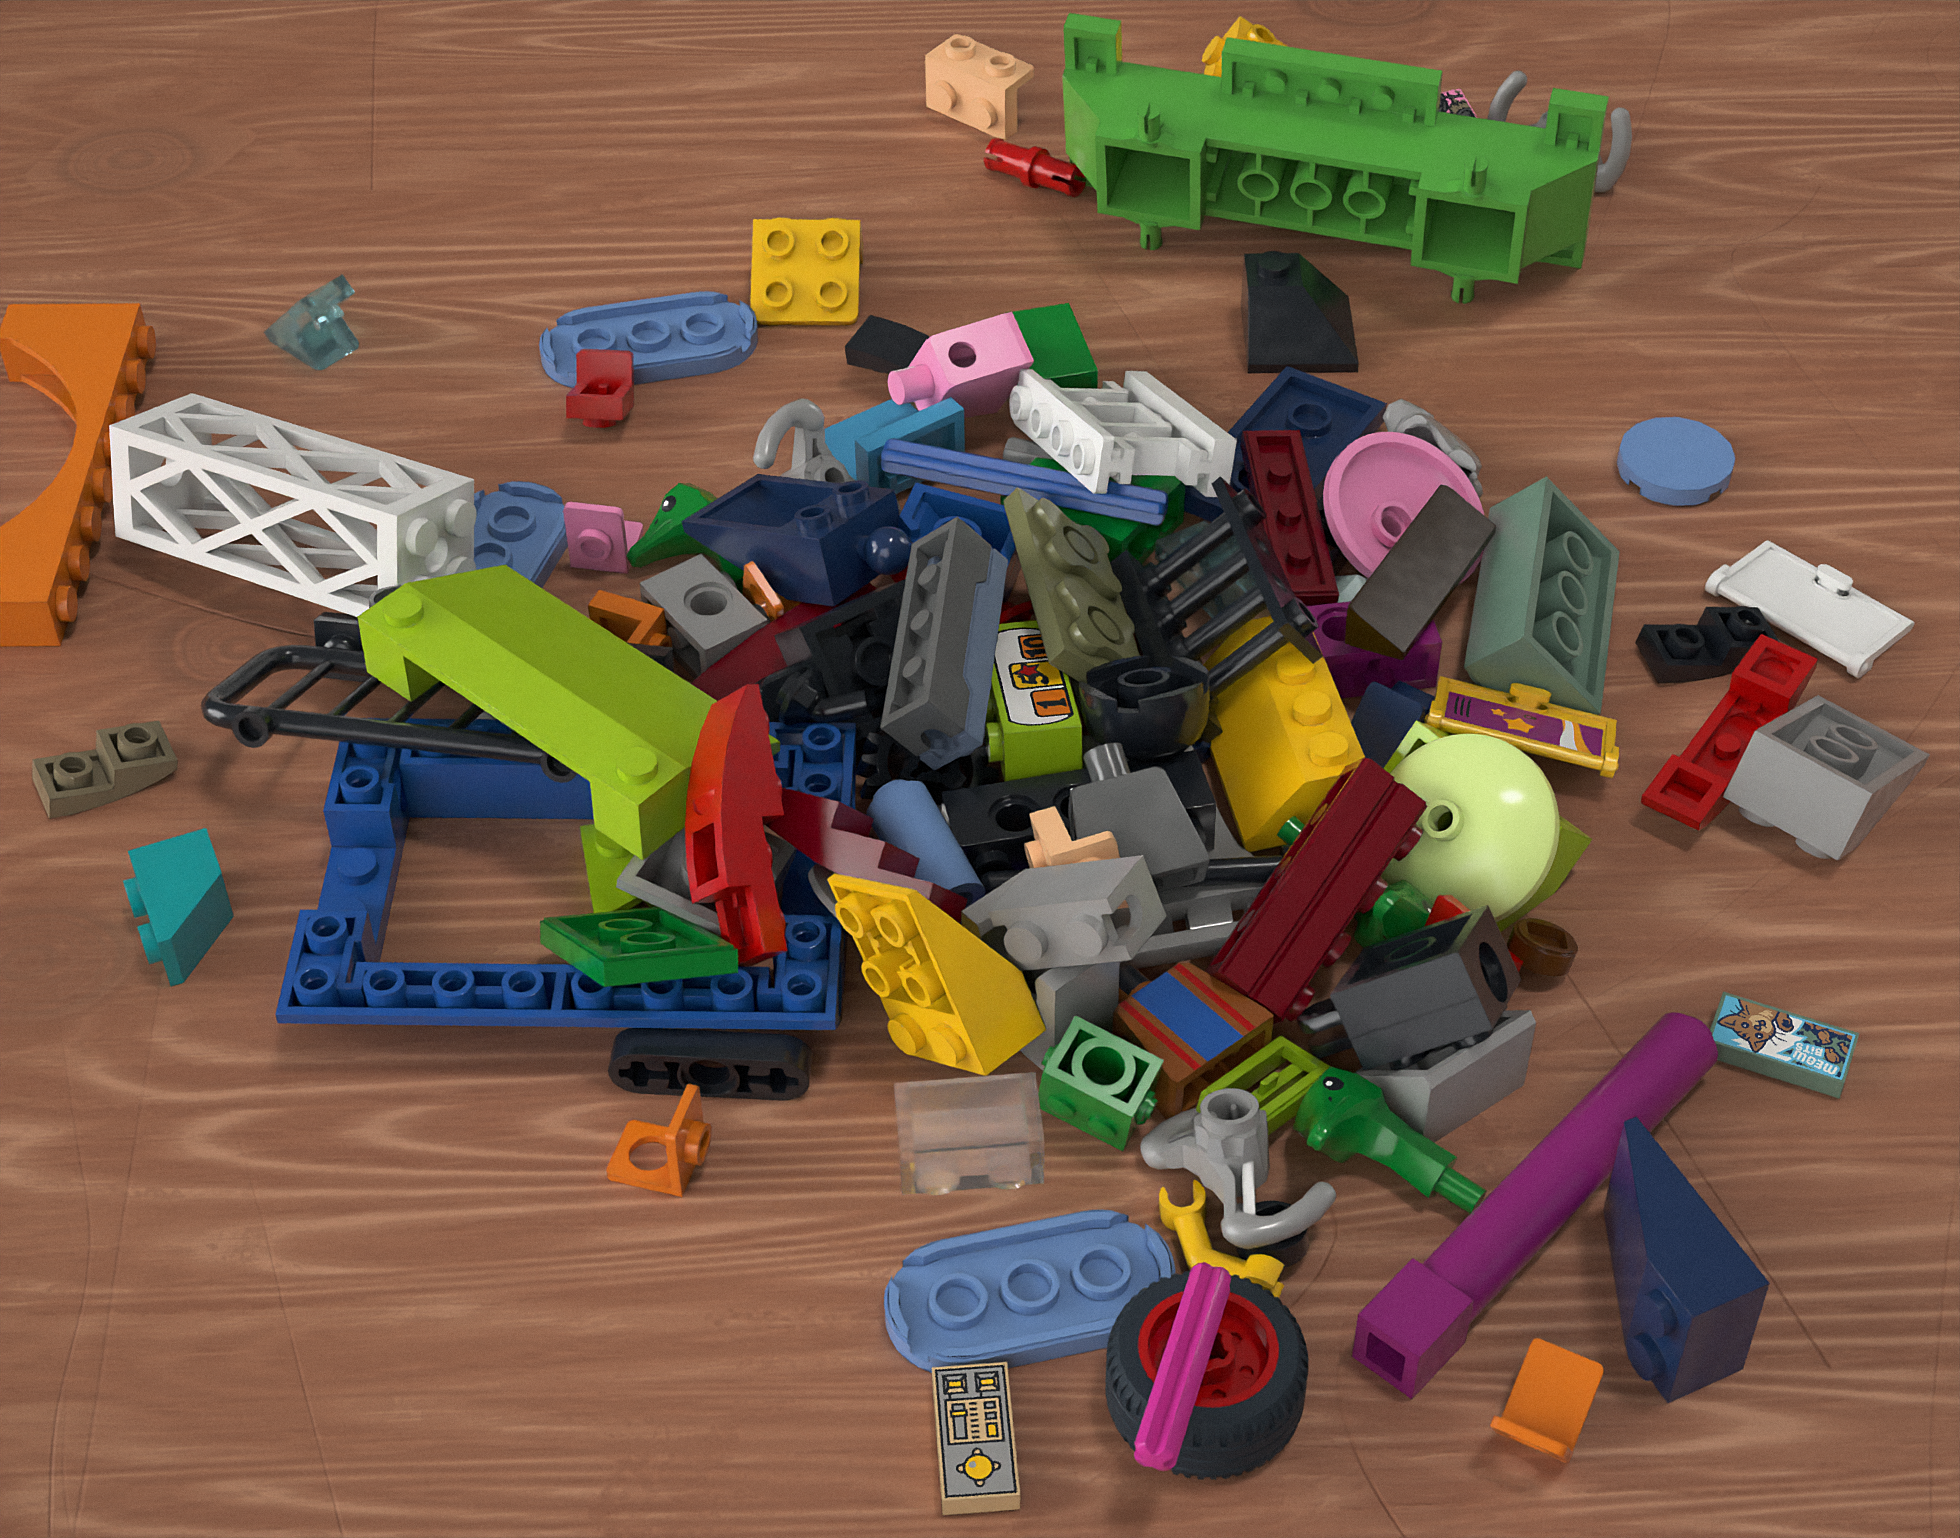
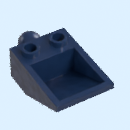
[682,474,912,607]

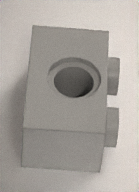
[639,554,770,679]

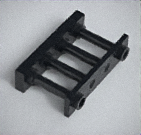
[1110,476,1323,744]

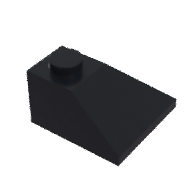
[1241,251,1359,373]

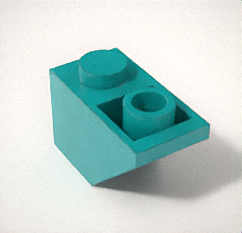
[123,828,234,987]

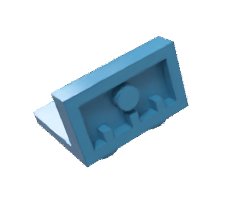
[825,397,965,494]

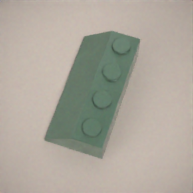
[1464,476,1620,715]

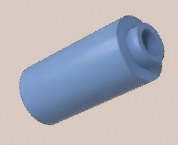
[867,779,985,909]

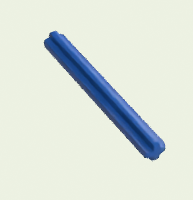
[881,438,1168,526]

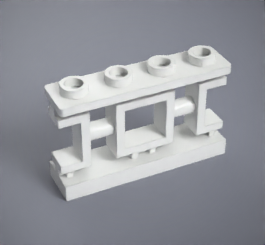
[1009,369,1237,497]

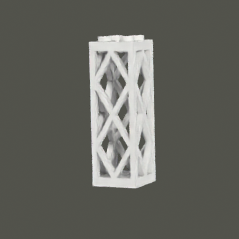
[109,393,477,617]

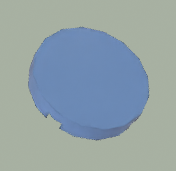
[1617,417,1736,506]

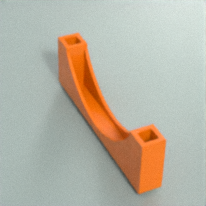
[0,303,156,647]

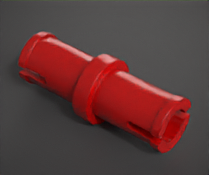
[984,137,1086,198]

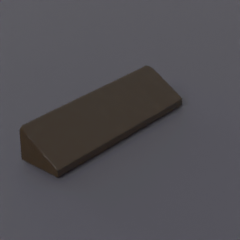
[1345,484,1496,660]

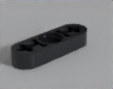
[608,1028,813,1100]

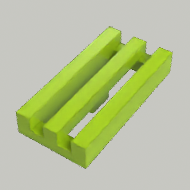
[1196,1036,1329,1136]

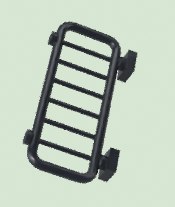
[201,612,674,783]

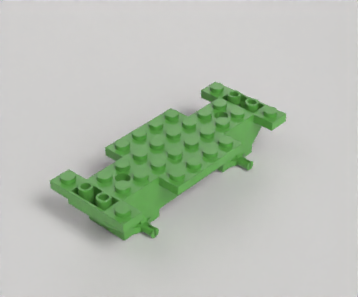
[1062,13,1609,304]

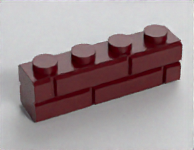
[1205,757,1427,1024]

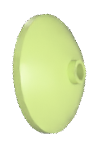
[1380,734,1560,922]

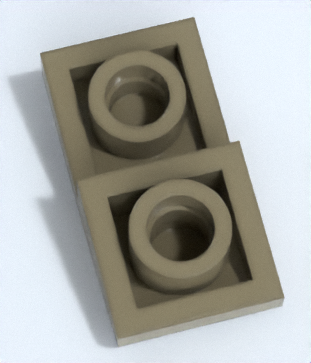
[32,720,178,819]

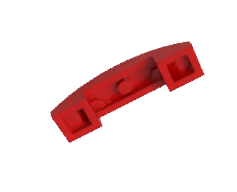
[1641,634,1818,831]

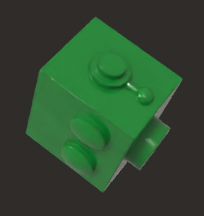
[1036,1015,1164,1151]

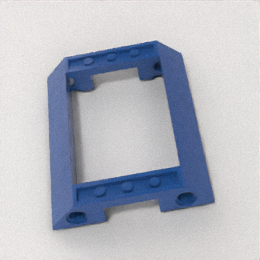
[275,718,856,1030]

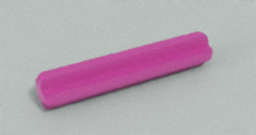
[1134,1262,1231,1471]

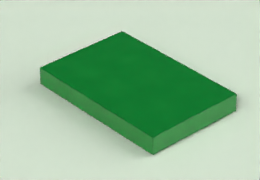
[540,907,738,987]

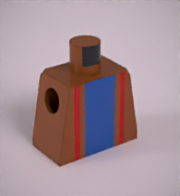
[1112,963,1274,1120]

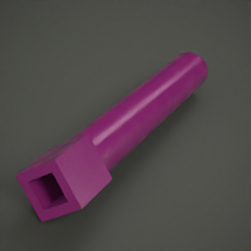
[1352,1012,1718,1399]

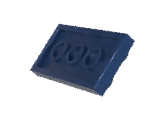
[1184,366,1387,522]

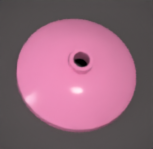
[1323,432,1485,585]

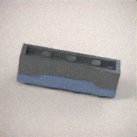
[880,516,1008,771]

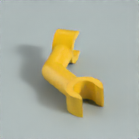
[1159,1180,1284,1298]

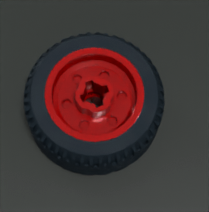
[1105,1271,1309,1480]

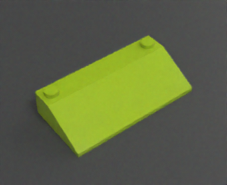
[357,565,780,860]

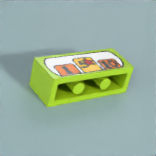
[985,620,1083,781]

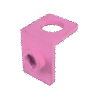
[563,502,644,574]

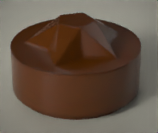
[1506,918,1578,977]

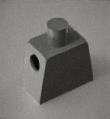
[1068,743,1210,893]

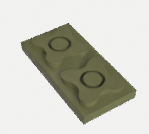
[1003,487,1140,684]

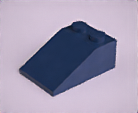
[1603,1116,1770,1403]

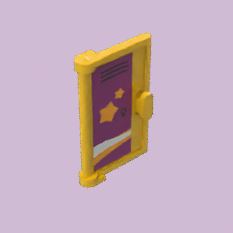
[1424,676,1619,779]

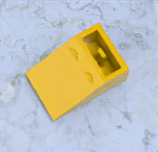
[827,874,1046,1076]

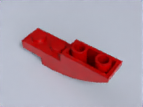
[685,684,788,966]

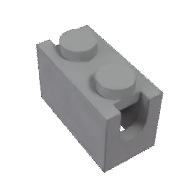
[988,855,1167,971]

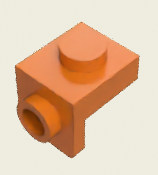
[588,590,672,647]

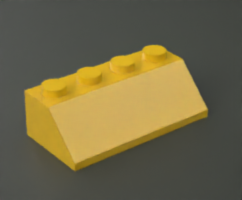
[1203,615,1365,852]

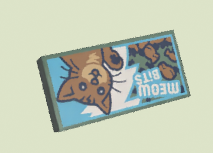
[1710,992,1859,1099]

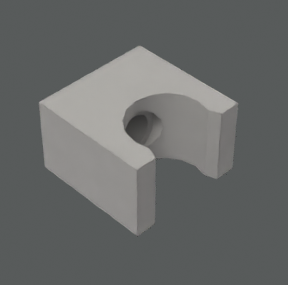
[961,870,1120,1071]

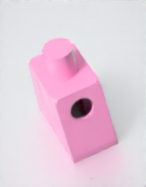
[888,312,1034,418]

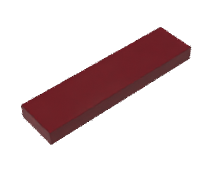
[1240,430,1339,607]

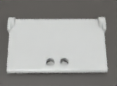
[1705,540,1915,678]

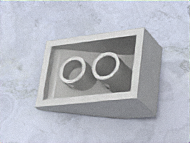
[1723,695,1930,860]

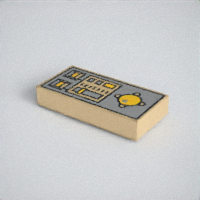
[932,1362,1020,1515]

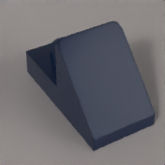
[1351,680,1435,768]

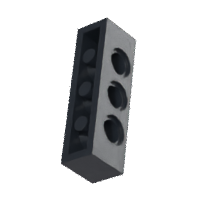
[941,750,1216,880]

